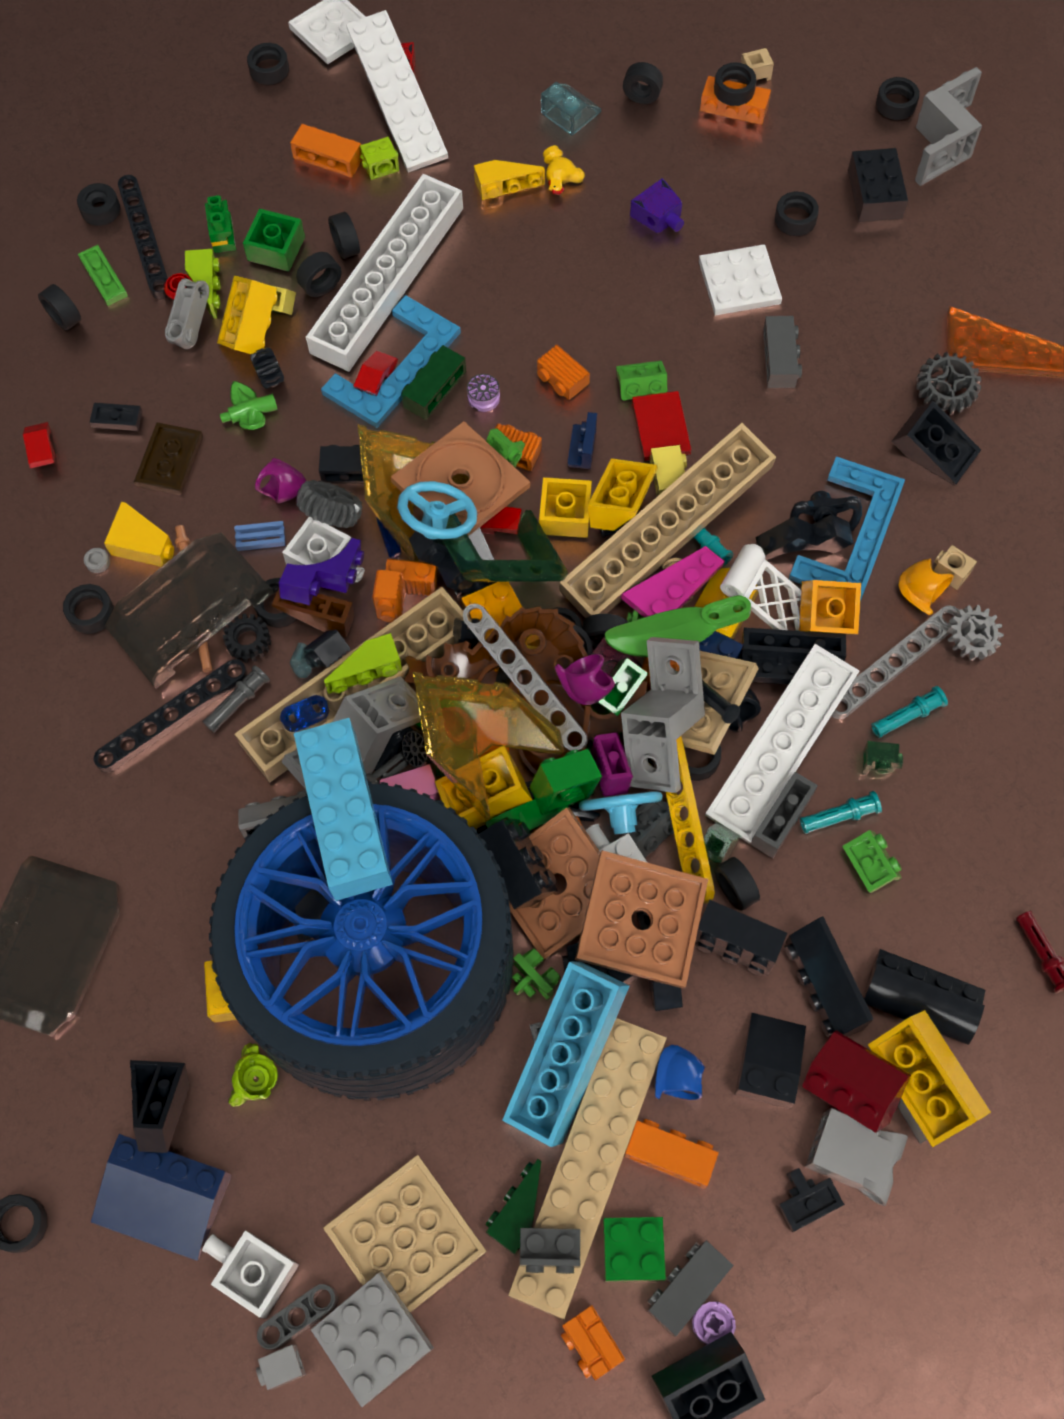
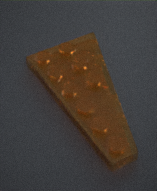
[948,306,1064,378]

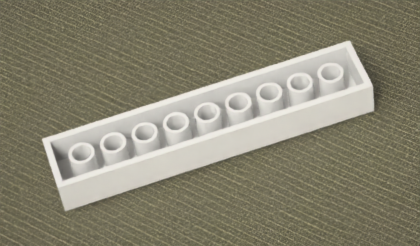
[306,174,463,372]

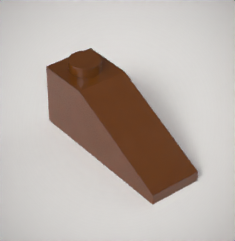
[272,588,354,638]

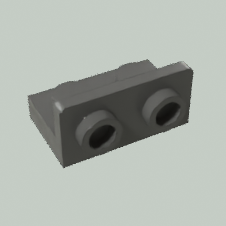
[619,800,674,858]
[520,1228,580,1274]

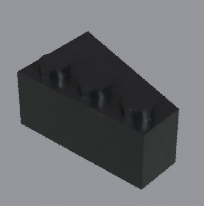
[130,1060,190,1153]

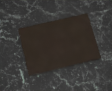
[134,422,203,495]

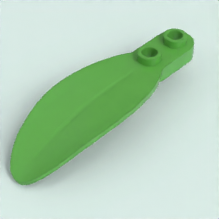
[604,595,751,657]

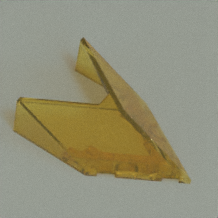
[357,424,470,561]
[413,672,564,821]

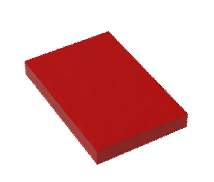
[632,391,692,461]

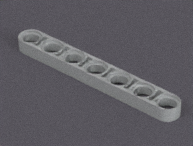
[463,603,588,751]
[831,605,959,719]

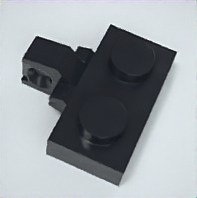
[778,1168,845,1232]

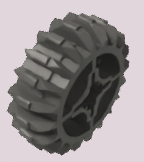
[916,351,982,415]
[296,480,363,528]

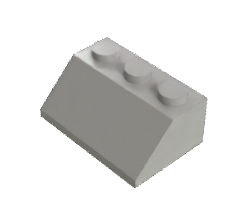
[238,790,307,838]

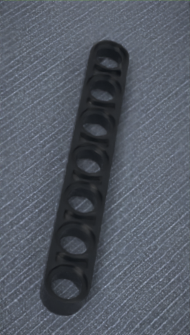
[118,175,168,299]
[93,659,248,773]

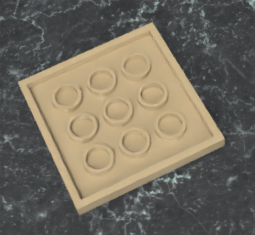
[646,651,759,755]
[323,1155,487,1313]

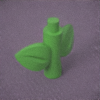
[220,381,278,430]

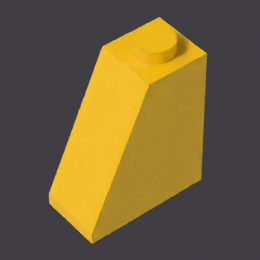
[104,502,174,568]

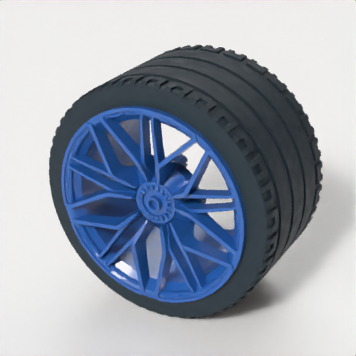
[209,781,514,1101]

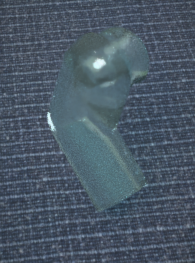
[290,643,312,678]

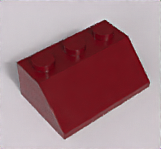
[802,1030,911,1133]

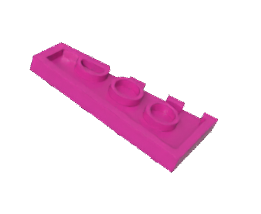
[621,546,725,618]

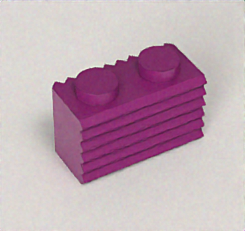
[590,732,633,797]

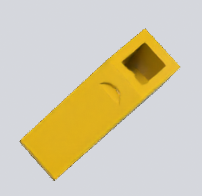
[474,160,545,200]

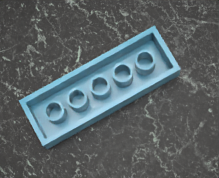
[294,718,393,901]
[502,962,630,1147]

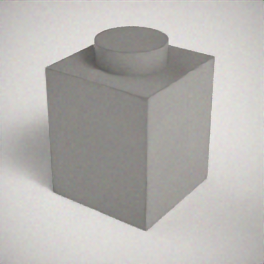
[256,1345,306,1390]

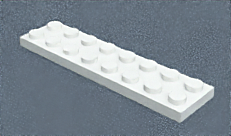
[346,10,448,173]
[705,644,859,844]

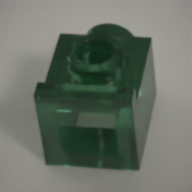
[862,741,903,775]

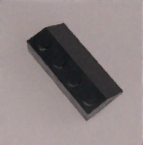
[785,916,874,1037]

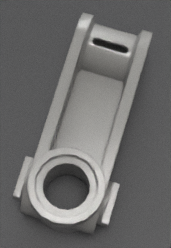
[165,278,209,349]

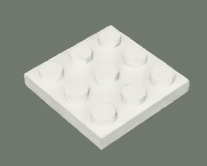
[288,0,365,64]
[699,244,782,316]

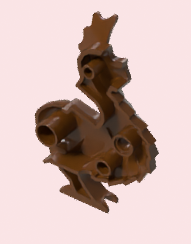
[405,606,647,774]

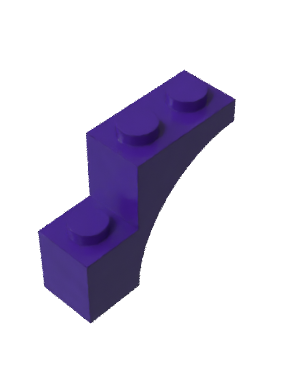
[279,538,364,605]

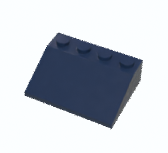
[91,1134,232,1261]

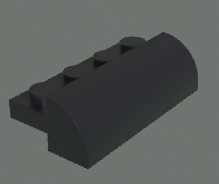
[740,627,846,684]
[863,949,986,1045]

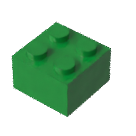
[243,208,305,271]
[529,749,602,815]
[603,1217,666,1282]

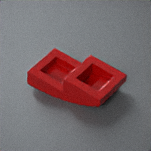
[480,507,522,535]

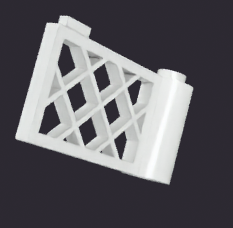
[720,544,801,631]

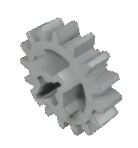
[947,605,1004,660]

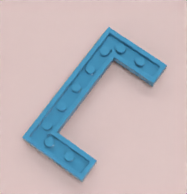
[321,295,461,428]
[789,456,905,602]

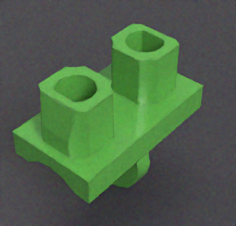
[512,948,561,1000]

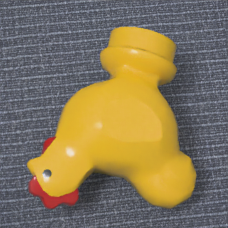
[543,145,585,195]

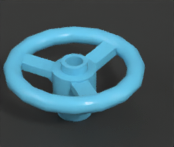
[397,481,477,539]
[579,791,663,834]

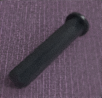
[702,680,740,724]

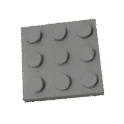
[311,1272,434,1407]

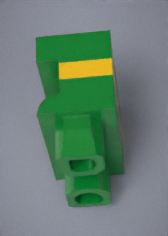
[205,195,236,254]

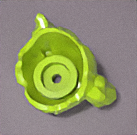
[228,1043,278,1107]

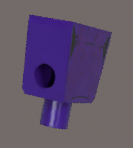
[630,178,684,233]

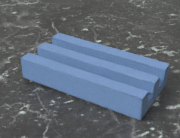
[234,521,286,551]

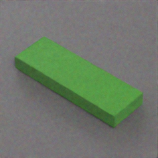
[78,245,128,306]

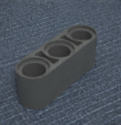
[257,1284,339,1350]

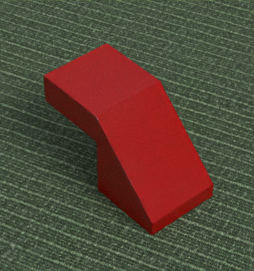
[354,351,398,396]
[23,422,56,468]

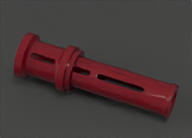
[1016,910,1064,993]

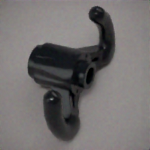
[789,491,862,532]

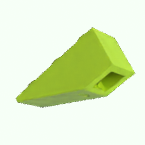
[185,249,221,319]
[324,633,402,694]

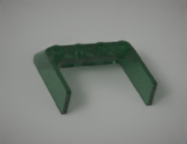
[442,510,568,582]

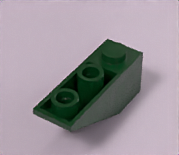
[485,1159,542,1256]

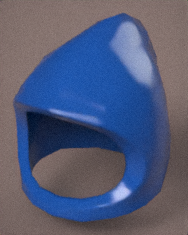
[655,1045,705,1100]

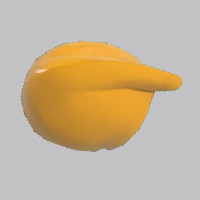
[898,558,954,615]

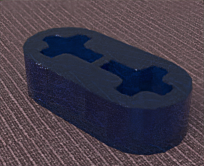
[280,695,330,732]

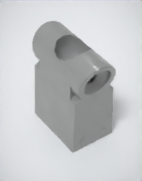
[805,1108,908,1206]

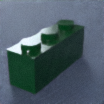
[401,345,466,420]

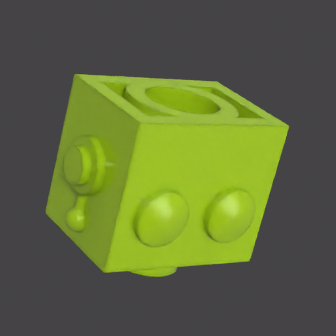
[360,136,399,180]

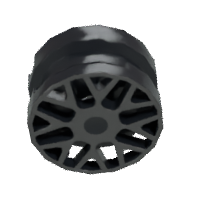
[402,727,442,767]

